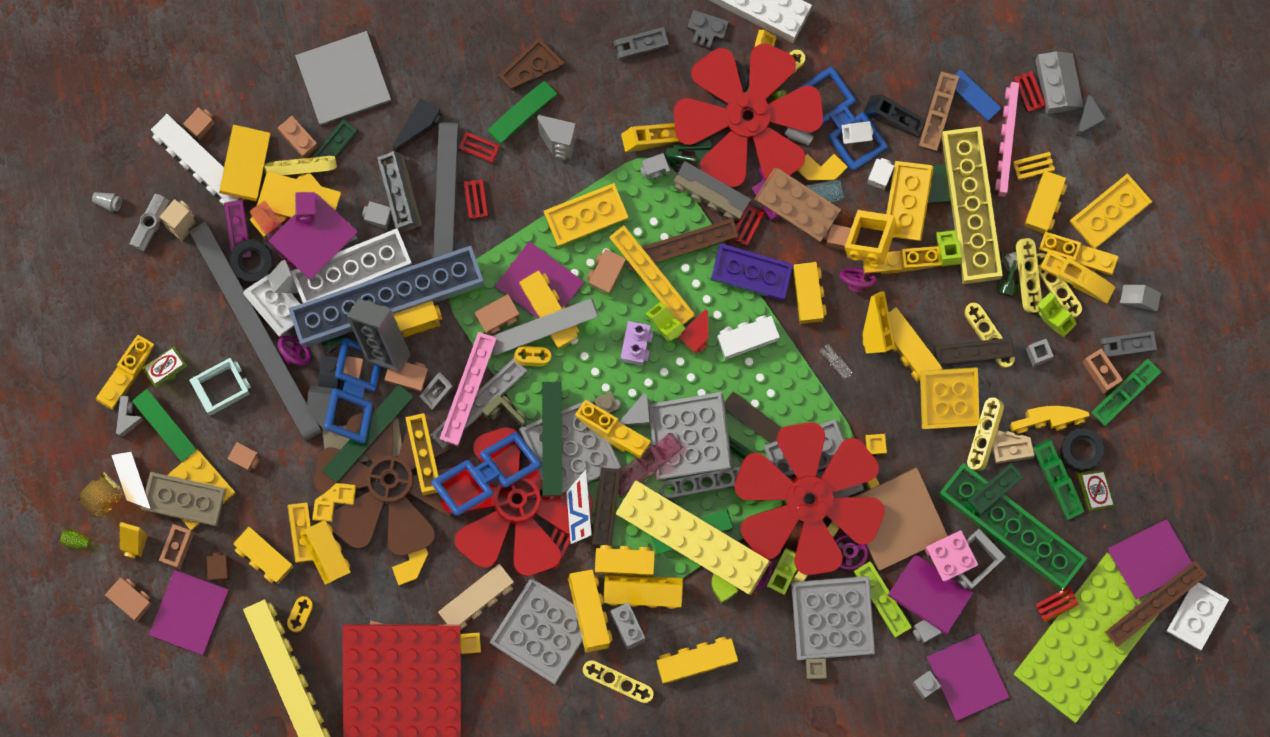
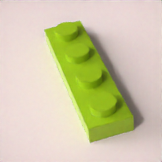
[854,561,912,638]

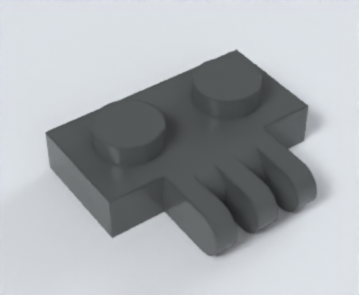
[687,10,729,49]

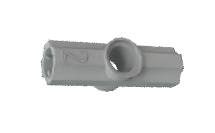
[129,194,170,252]

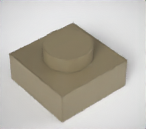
[593,391,619,414]
[806,658,827,679]

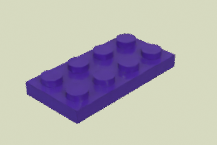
[710,243,793,301]

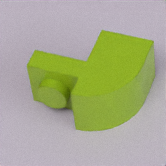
[936,230,962,267]
[1037,292,1077,337]
[645,302,685,341]
[767,548,797,595]
[711,574,738,604]

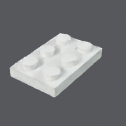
[243,273,300,337]
[1166,583,1229,651]

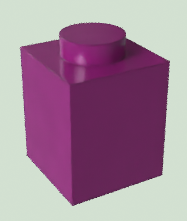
[295,192,316,222]

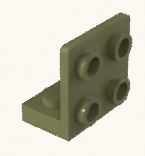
[482,394,526,427]

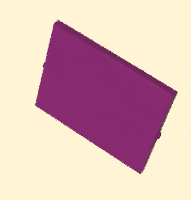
[268,194,358,280]
[495,241,584,319]
[1107,519,1192,600]
[887,554,973,635]
[149,570,229,655]
[927,633,1009,721]

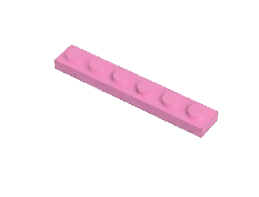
[995,82,1019,197]
[440,332,497,446]

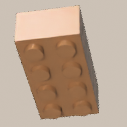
[754,168,841,242]

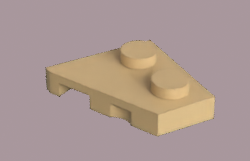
[988,427,1034,464]

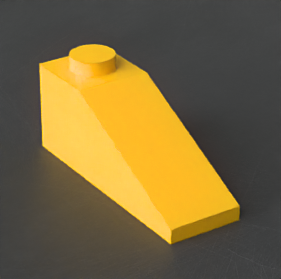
[621,123,680,152]
[863,291,895,353]
[120,522,148,559]

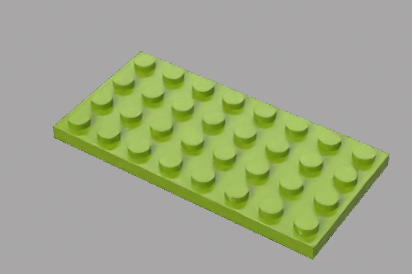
[1013,553,1159,723]

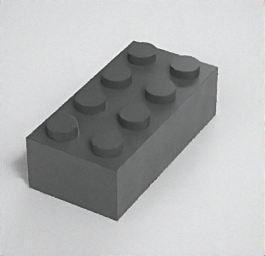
[347,298,411,372]

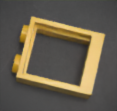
[845,210,897,264]
[393,301,442,338]

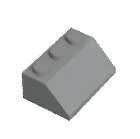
[1035,51,1084,115]
[537,115,576,160]

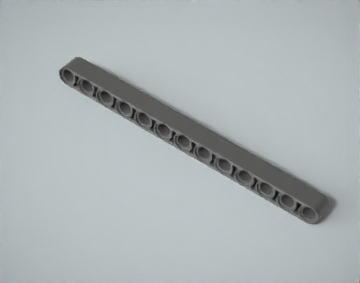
[189,221,322,442]

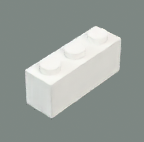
[717,315,780,360]

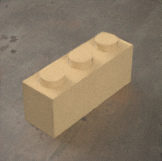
[160,199,197,241]

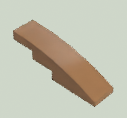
[919,71,959,151]

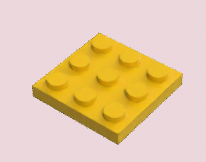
[920,367,980,429]
[168,449,235,531]

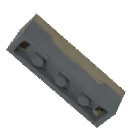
[377,151,422,232]
[671,161,751,221]

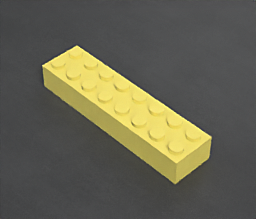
[942,127,1003,284]
[616,480,771,595]
[243,600,331,737]

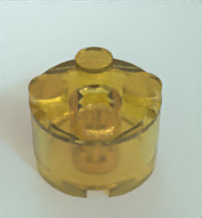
[77,472,124,517]

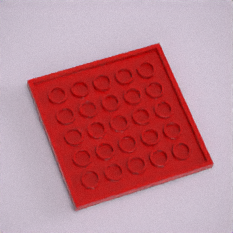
[342,624,461,737]

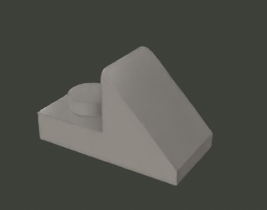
[116,396,144,437]

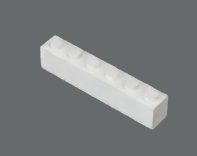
[151,114,245,206]

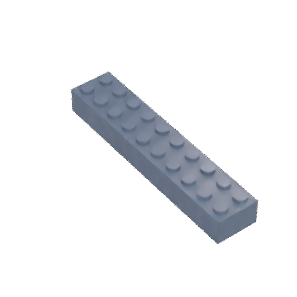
[288,246,485,348]

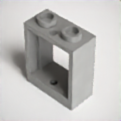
[957,529,1005,590]
[611,603,645,651]

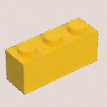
[1024,170,1067,234]
[793,262,827,324]
[300,520,350,585]
[233,527,294,584]
[595,545,654,577]

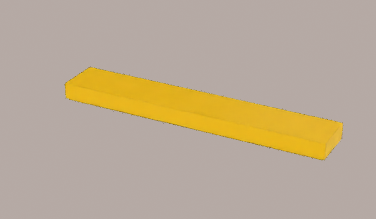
[609,226,695,325]

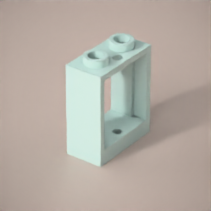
[190,358,251,416]

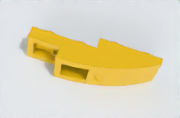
[1039,232,1119,276]
[862,246,942,274]
[1040,250,1115,304]
[96,335,154,410]
[575,400,651,459]
[1009,406,1090,434]

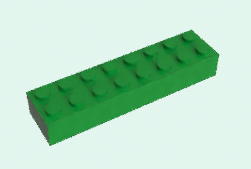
[938,463,1087,591]

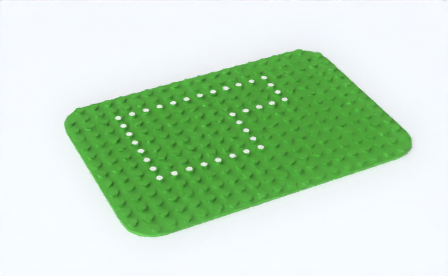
[449,158,854,578]

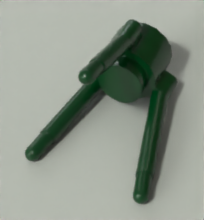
[665,145,713,168]
[997,250,1031,297]

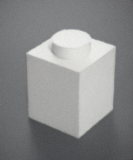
[841,121,873,144]
[867,158,894,190]

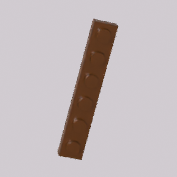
[626,218,739,271]
[1104,560,1207,648]

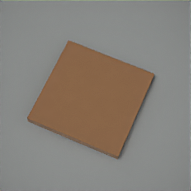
[854,468,948,571]

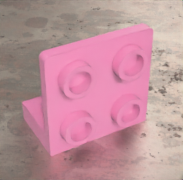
[925,530,978,582]

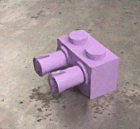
[621,321,653,366]

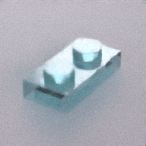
[806,180,844,202]

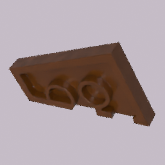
[498,37,565,90]

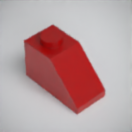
[678,309,708,355]

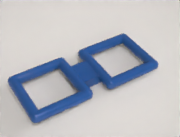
[796,67,888,171]
[324,337,381,444]
[431,432,541,516]

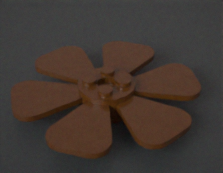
[314,407,454,556]

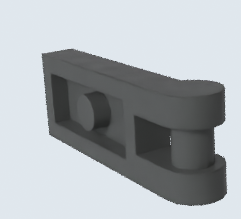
[613,27,669,60]
[1100,331,1157,358]

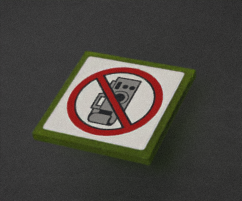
[142,346,187,388]
[1078,470,1115,511]

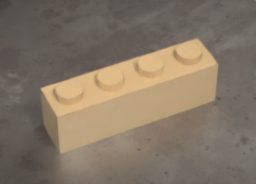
[438,564,514,630]

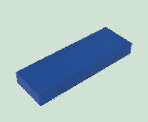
[955,70,1001,122]

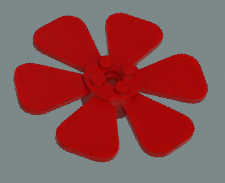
[674,44,823,188]
[734,422,885,575]
[441,427,593,576]

